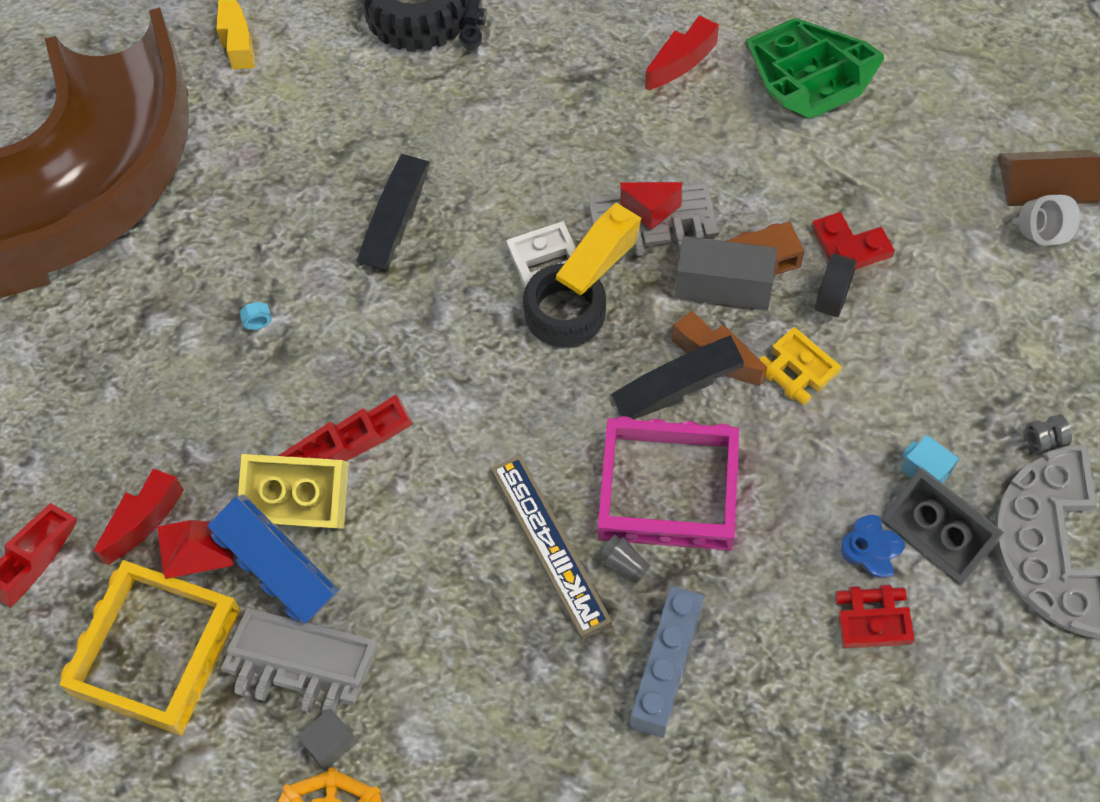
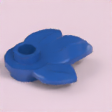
[841,515,906,578]

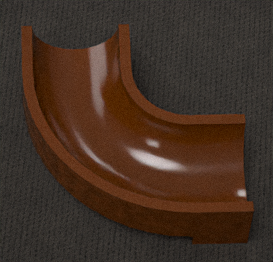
[0,7,189,298]

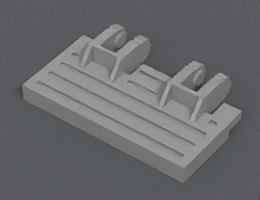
[589,183,719,259]
[221,608,378,714]

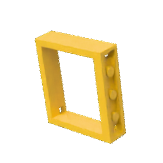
[59,560,241,736]

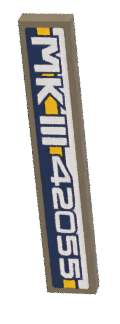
[491,455,612,640]

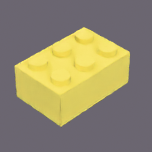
[238,454,349,529]

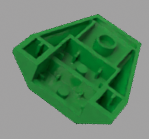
[746,18,884,119]

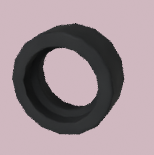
[815,253,857,318]

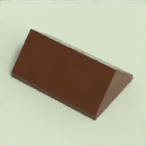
[998,150,1100,206]

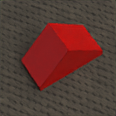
[620,182,682,230]

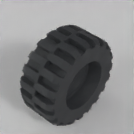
[362,0,469,52]

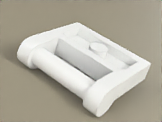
[506,221,576,289]

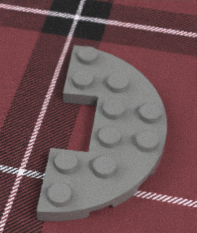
[995,444,1100,639]

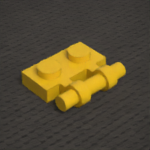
[760,327,842,406]

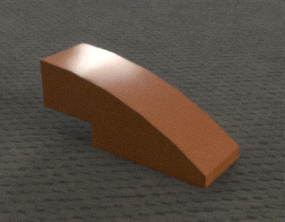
[672,311,767,386]

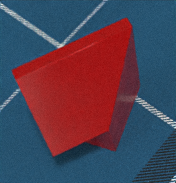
[157,520,234,579]

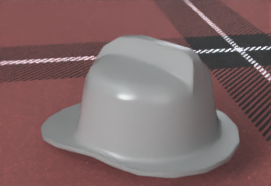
[1013,195,1081,246]

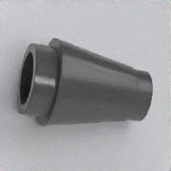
[599,534,651,582]

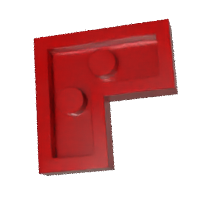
[811,212,895,270]

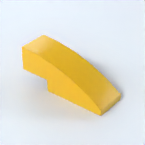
[216,0,255,69]

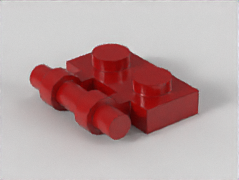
[835,584,915,648]

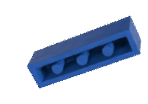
[207,494,340,624]

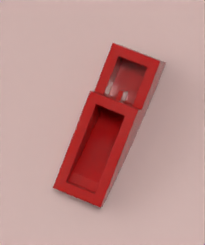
[645,15,719,90]
[93,468,184,565]
[0,503,77,608]

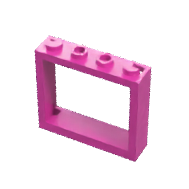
[598,416,739,551]

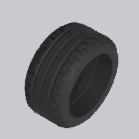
[523,262,606,348]

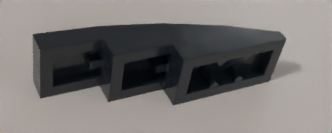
[357,153,430,272]
[611,335,744,420]

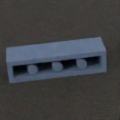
[630,586,704,738]

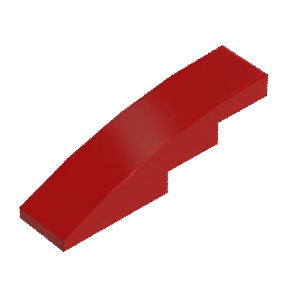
[278,395,414,461]

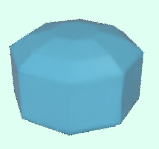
[239,302,272,330]

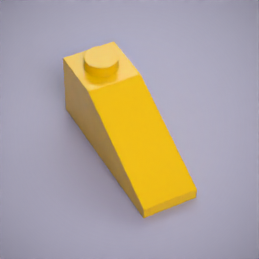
[556,203,641,295]

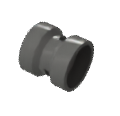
[1025,414,1072,454]

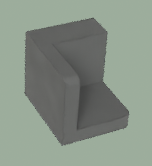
[297,709,357,771]

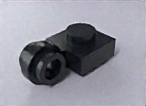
[459,0,487,50]

